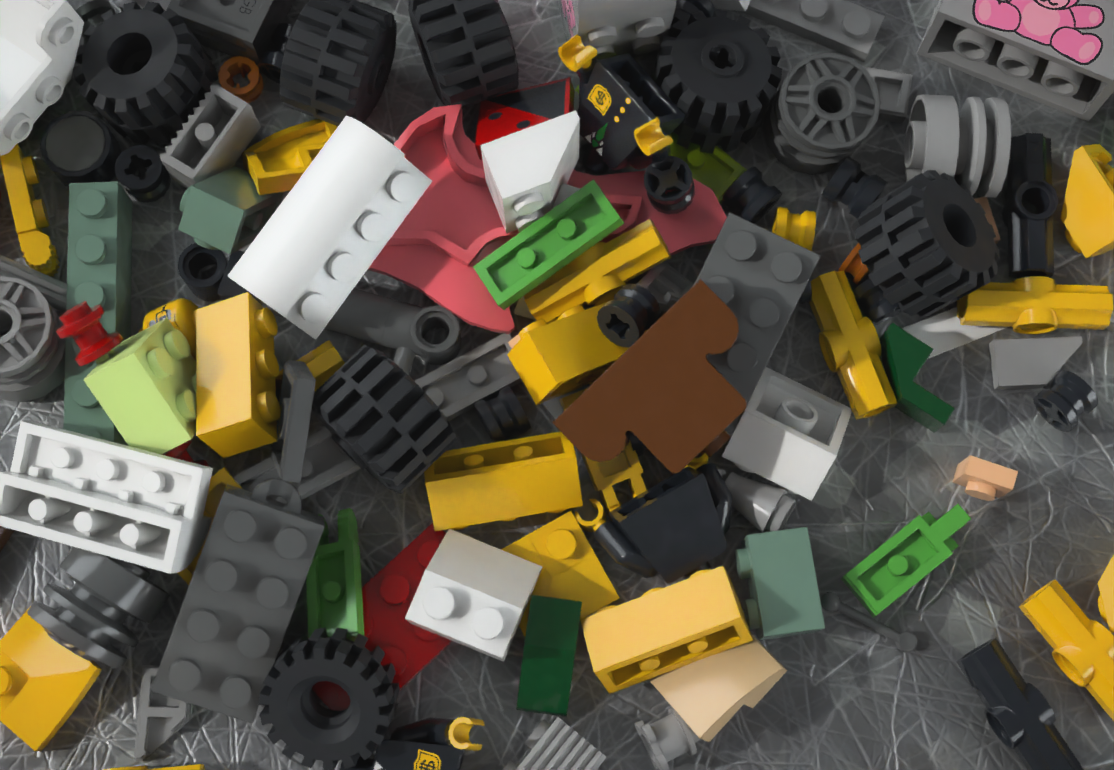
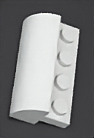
[228,116,432,340]
[0,421,213,574]

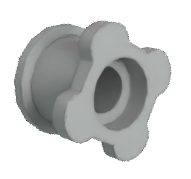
[635,707,701,770]

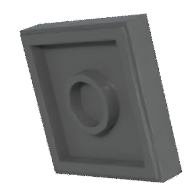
[271,360,316,483]

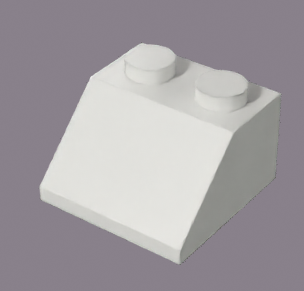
[481,110,580,234]
[722,367,852,501]
[405,529,542,662]

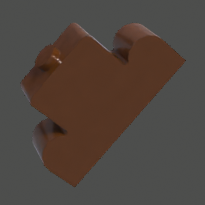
[552,279,747,473]

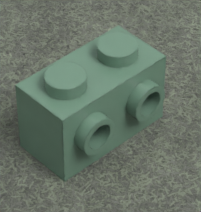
[178,166,284,254]
[735,527,825,640]

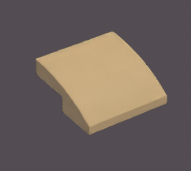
[648,632,787,742]

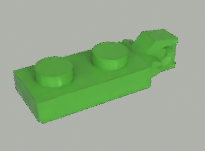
[841,504,971,618]

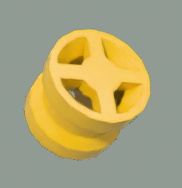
[771,206,816,251]

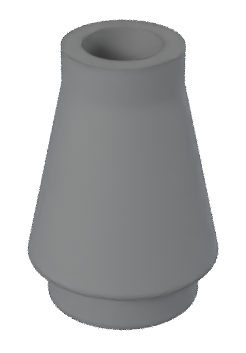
[725,472,796,533]

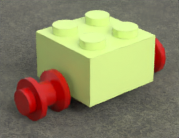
[56,301,210,467]

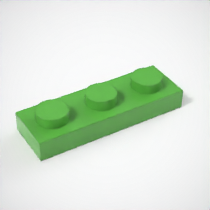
[473,179,624,310]

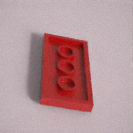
[312,523,453,711]

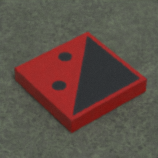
[475,77,575,160]

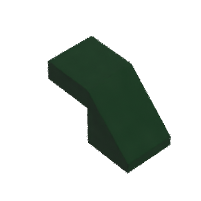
[879,323,955,433]
[516,595,582,717]

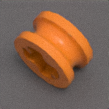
[218,56,264,103]
[838,243,869,285]

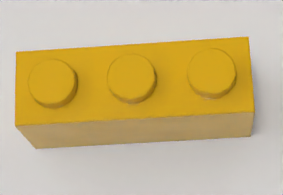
[196,292,281,458]
[507,292,647,405]
[424,431,583,531]
[580,566,753,694]

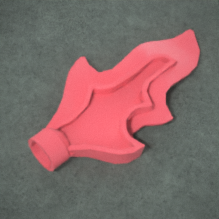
[368,104,727,334]

